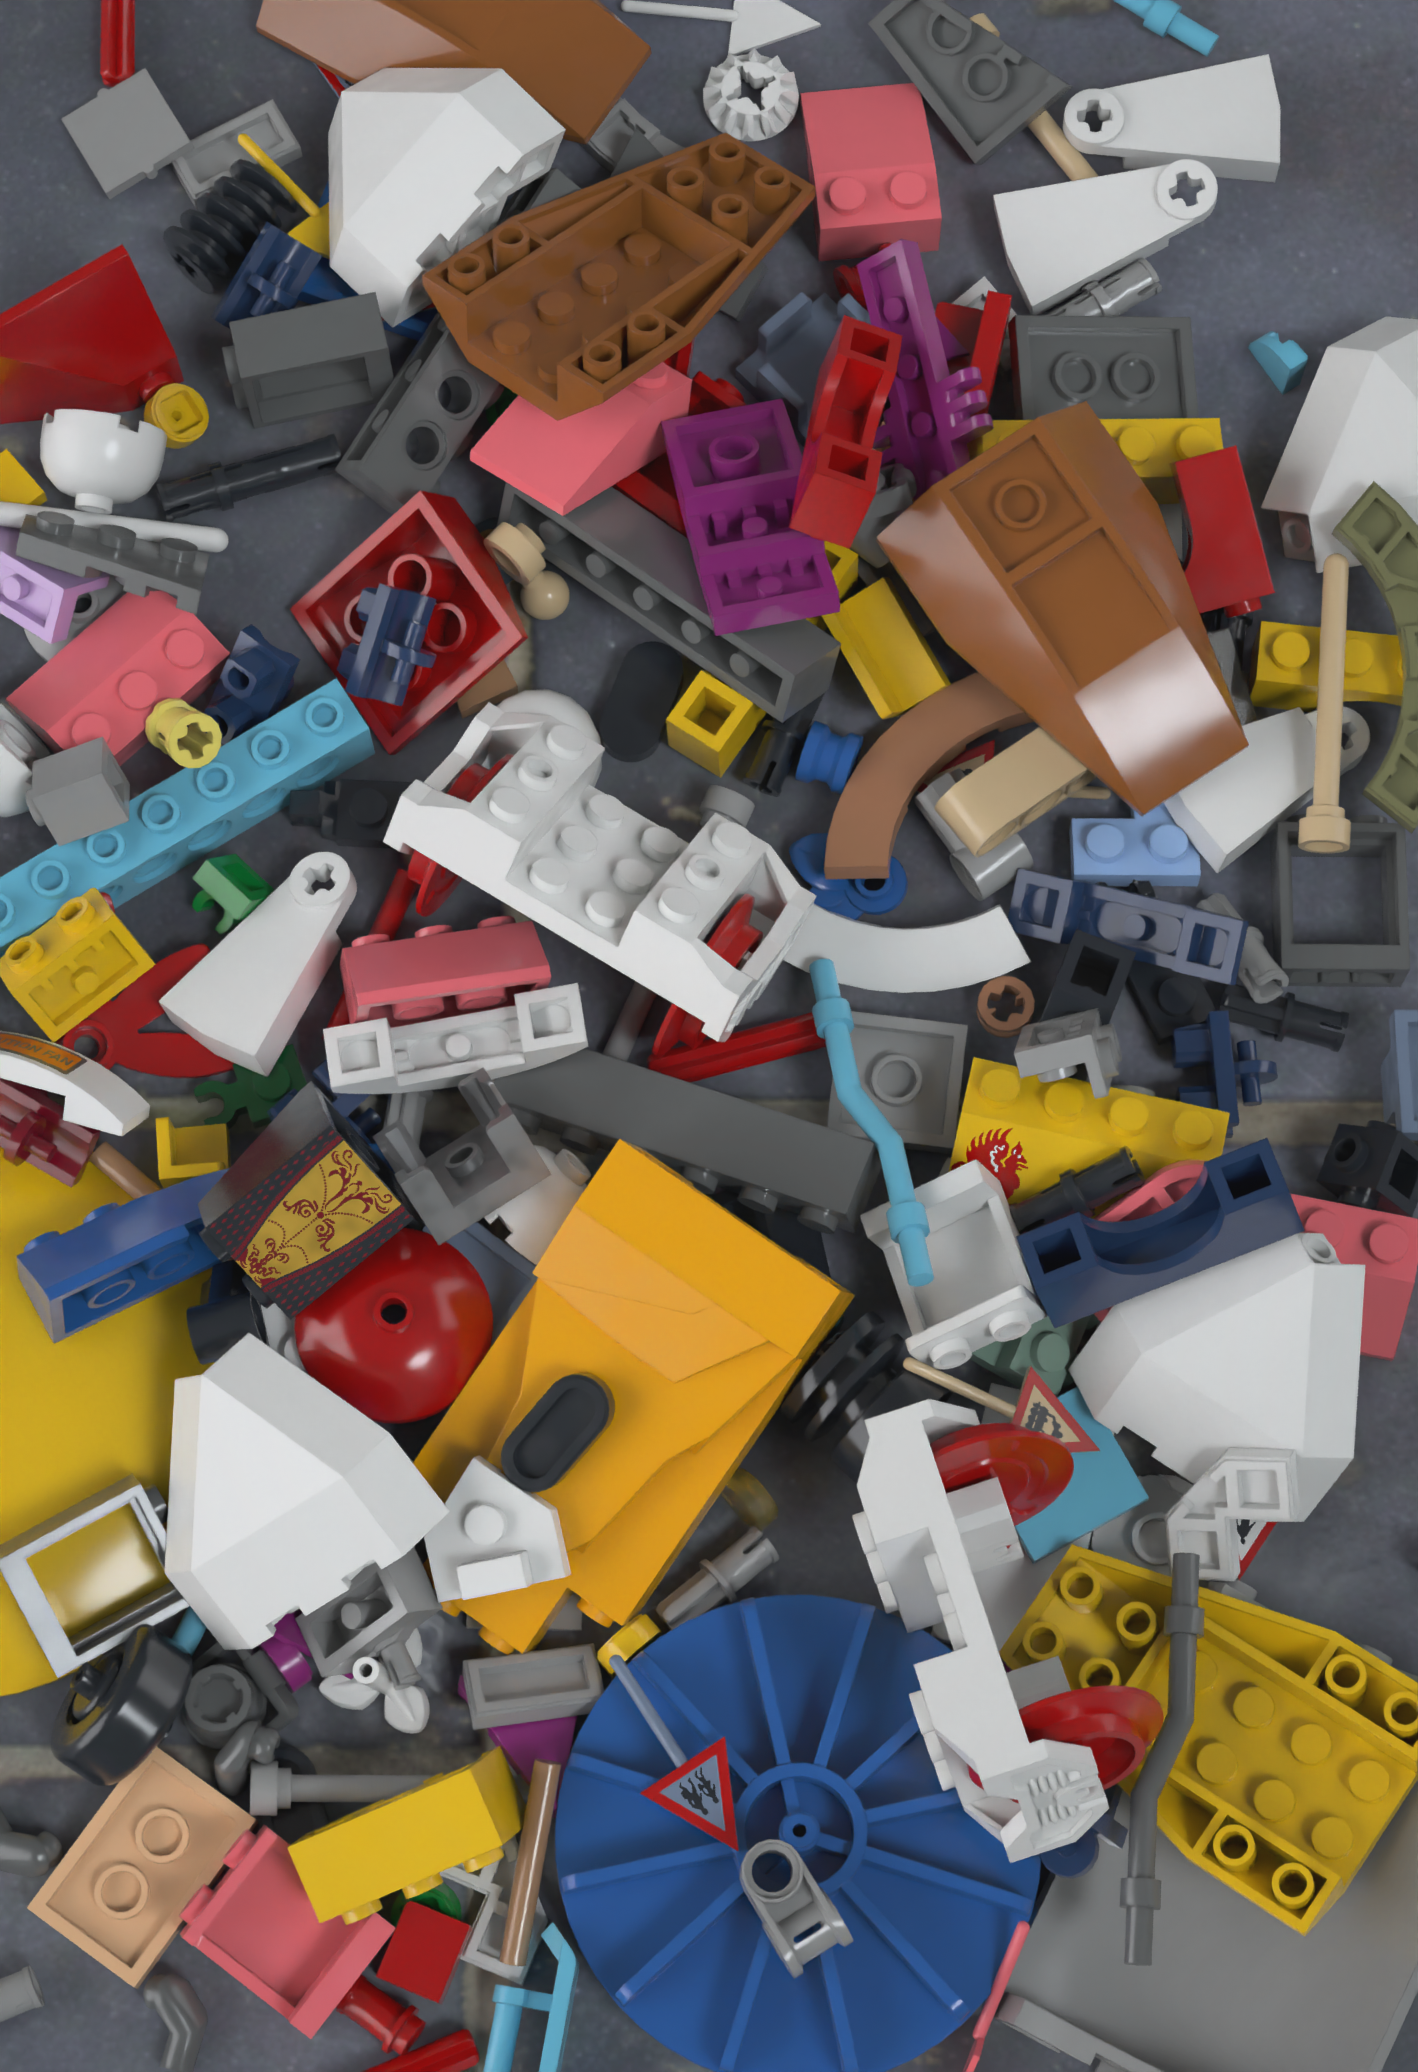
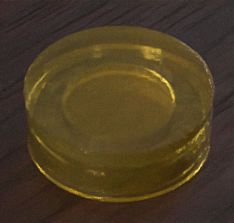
[721,1468,779,1532]

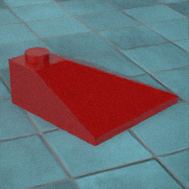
[0,244,184,424]
[290,490,528,755]

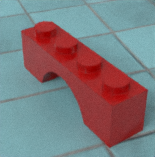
[789,315,903,549]

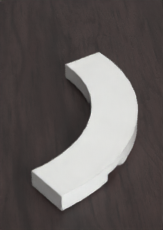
[749,903,1031,993]

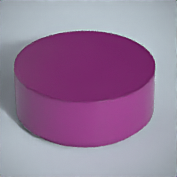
[258,1636,313,1694]

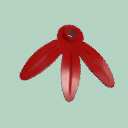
[55,892,236,1079]

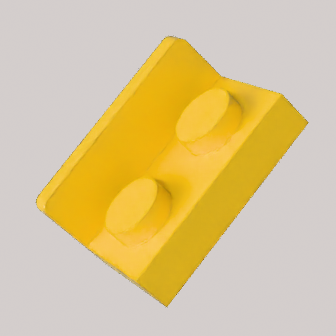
[0,888,156,1043]

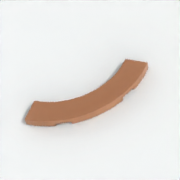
[824,672,1034,879]

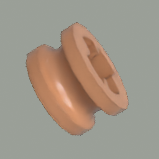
[976,976,1035,1038]

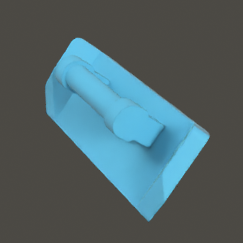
[483,1923,579,2072]

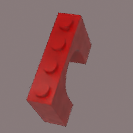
[1169,445,1275,618]

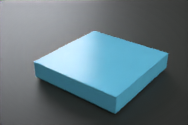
[1014,1387,1149,1564]

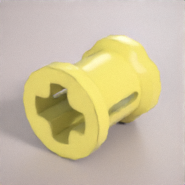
[145,698,222,768]

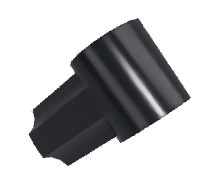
[186,1260,268,1365]

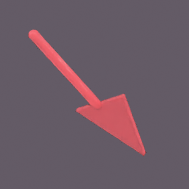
[962,1921,1030,2072]

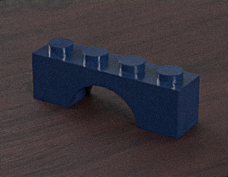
[1016,1138,1305,1328]

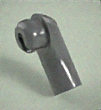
[214,1720,281,1796]
[0,1807,63,1878]
[143,1974,208,2072]

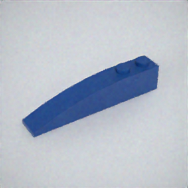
[16,1143,395,1344]

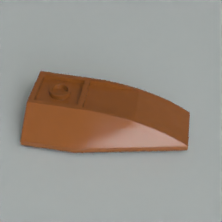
[256,0,652,145]
[422,132,816,421]
[876,401,1249,817]

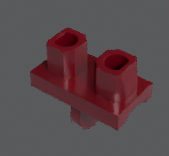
[0,1078,101,1188]

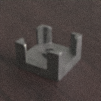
[373,1067,552,1245]

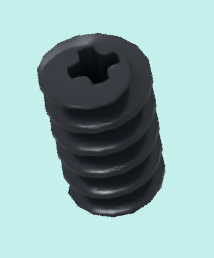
[163,159,297,294]

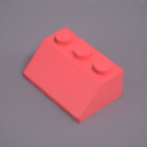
[6,590,230,766]
[340,916,551,1028]
[1290,1193,1418,1361]

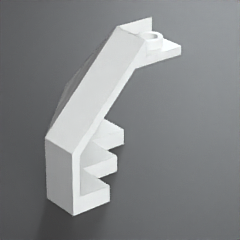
[328,68,566,327]
[1261,317,1418,573]
[1068,1233,1366,1522]
[165,1332,450,1650]

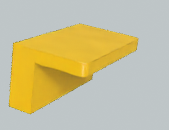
[821,577,951,719]

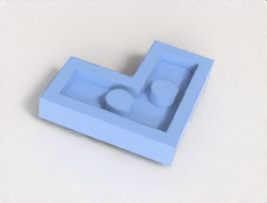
[1069,803,1201,887]

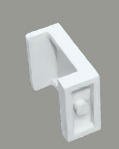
[860,1159,1048,1369]

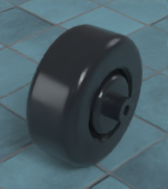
[50,1624,193,1786]

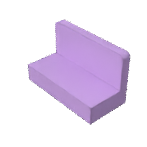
[0,526,110,644]

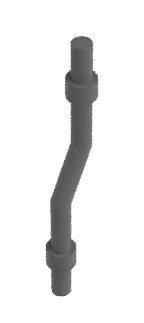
[1120,1553,1205,1966]

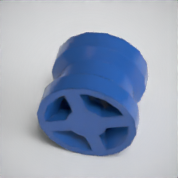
[795,721,863,795]

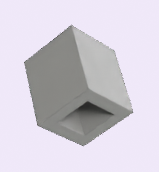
[26,737,130,846]

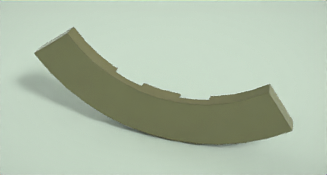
[1332,481,1418,834]

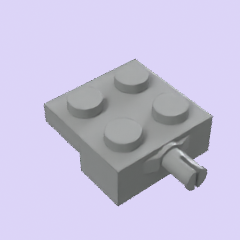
[296,1547,443,1690]

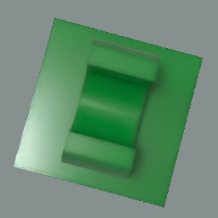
[192,854,275,934]

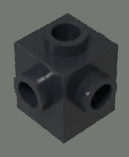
[1316,1120,1418,1217]

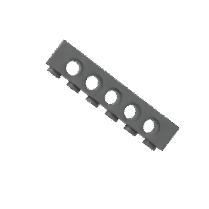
[335,168,581,513]

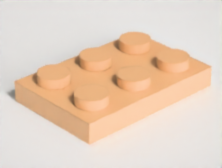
[27,1746,258,1989]

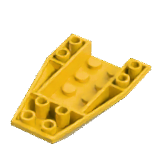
[999,1544,1418,1937]

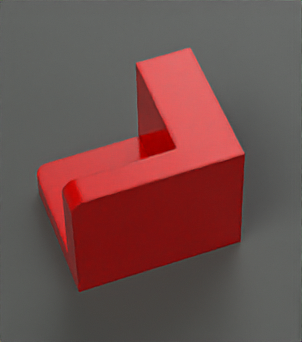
[376,1901,472,2005]

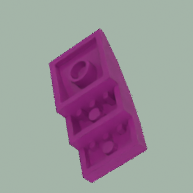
[661,399,840,636]

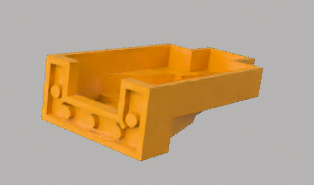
[413,1139,855,1655]

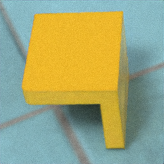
[156,1117,231,1188]

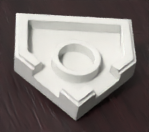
[424,1455,571,1603]

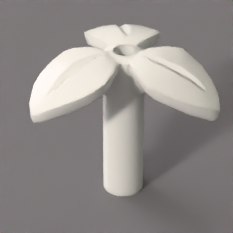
[319,1628,430,1734]

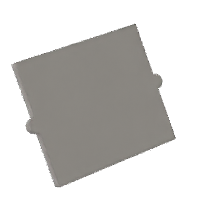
[61,68,194,199]

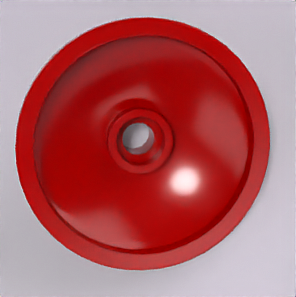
[294,1228,493,1423]

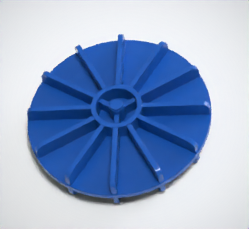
[555,1595,1041,2072]

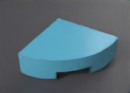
[1248,331,1308,395]

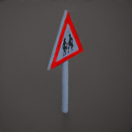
[609,1655,739,1852]

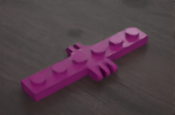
[857,239,994,502]

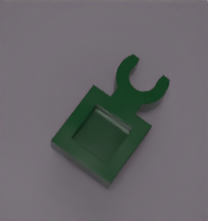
[193,1044,307,1129]

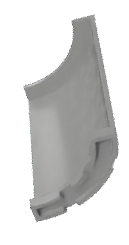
[993,1579,1418,2072]

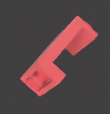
[179,1825,396,2039]

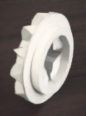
[703,48,799,141]

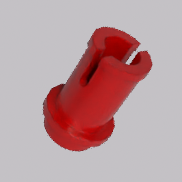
[336,1974,426,2056]

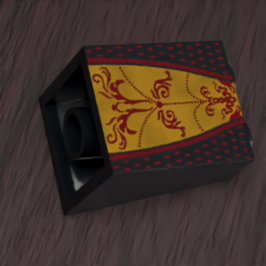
[198,1081,414,1320]

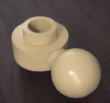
[483,522,570,620]

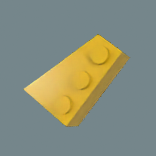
[287,1746,526,1925]

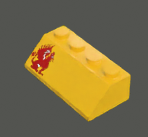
[948,1057,1230,1219]

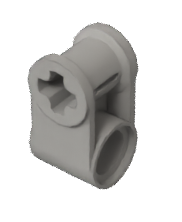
[739,1839,853,1979]

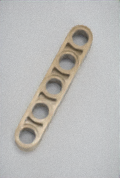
[934,727,1098,858]

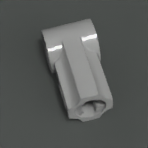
[914,768,1034,901]

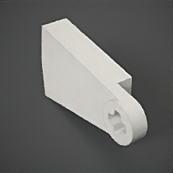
[1063,54,1280,183]
[993,159,1218,315]
[1164,706,1370,874]
[158,852,357,1077]

